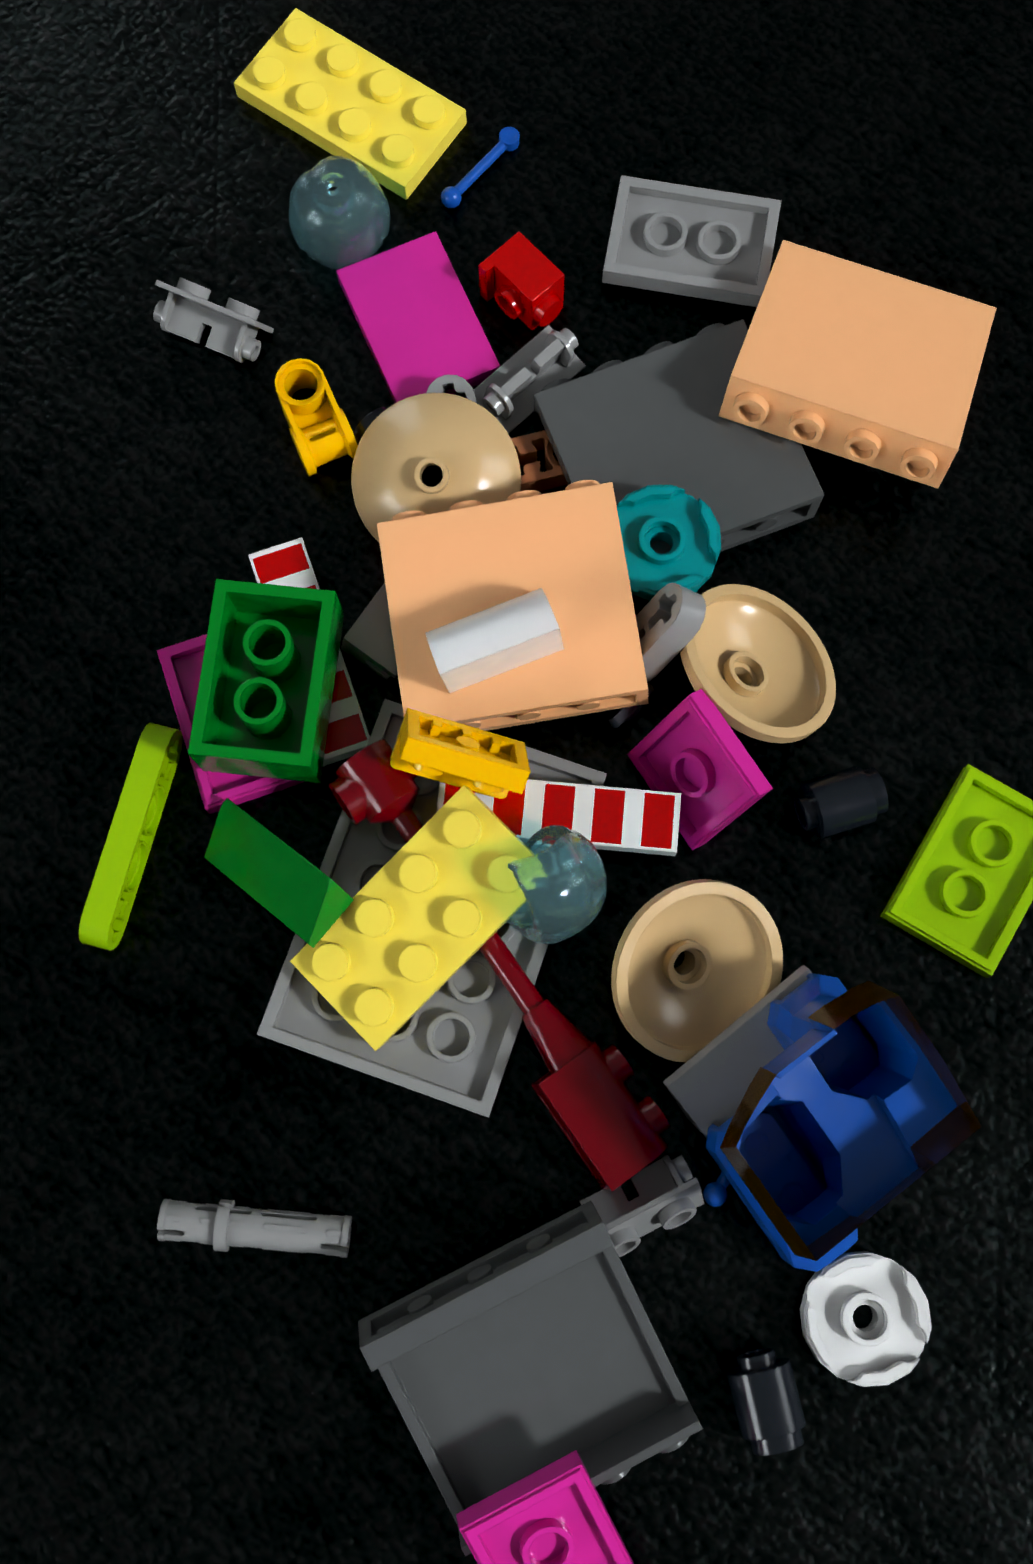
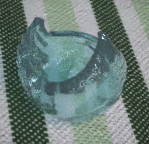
[289,156,390,269]
[506,825,607,944]

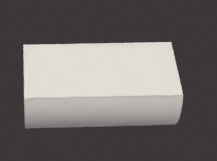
[426,588,564,693]

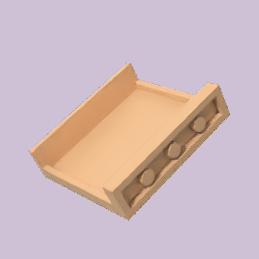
[719,240,996,489]
[377,480,648,731]

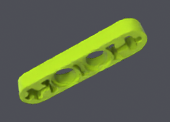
[78,723,183,951]

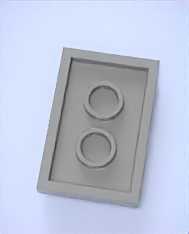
[602,175,781,307]

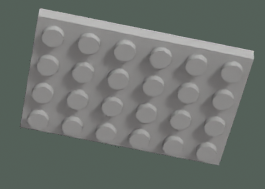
[257,699,607,1118]

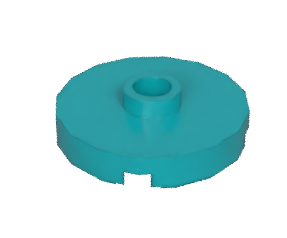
[617,485,721,601]

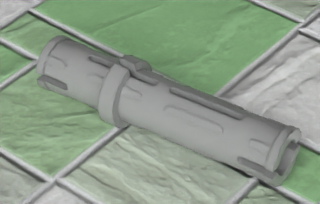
[157,1199,352,1258]

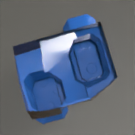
[705,973,982,1272]

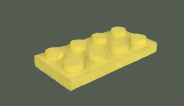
[234,8,467,200]
[290,785,554,1051]

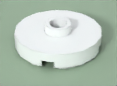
[800,1251,932,1387]

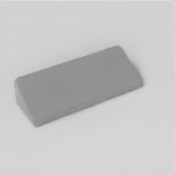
[663,965,812,1139]

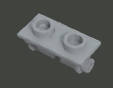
[153,277,274,363]
[474,325,586,434]
[579,1155,705,1257]

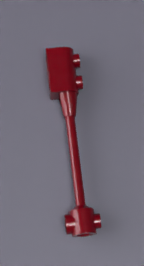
[329,739,670,1192]

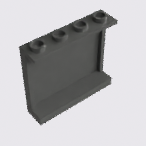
[534,319,824,554]
[358,1201,703,1557]

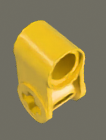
[275,358,358,476]

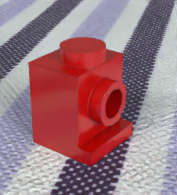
[478,231,565,330]

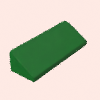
[204,798,354,948]

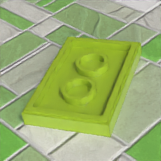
[880,764,1033,978]

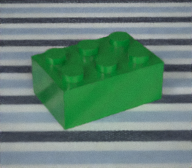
[188,579,344,783]

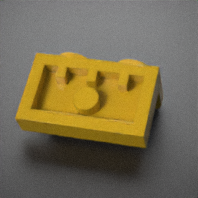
[390,708,530,799]

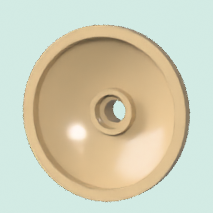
[351,393,521,542]
[680,584,836,744]
[611,879,783,1063]

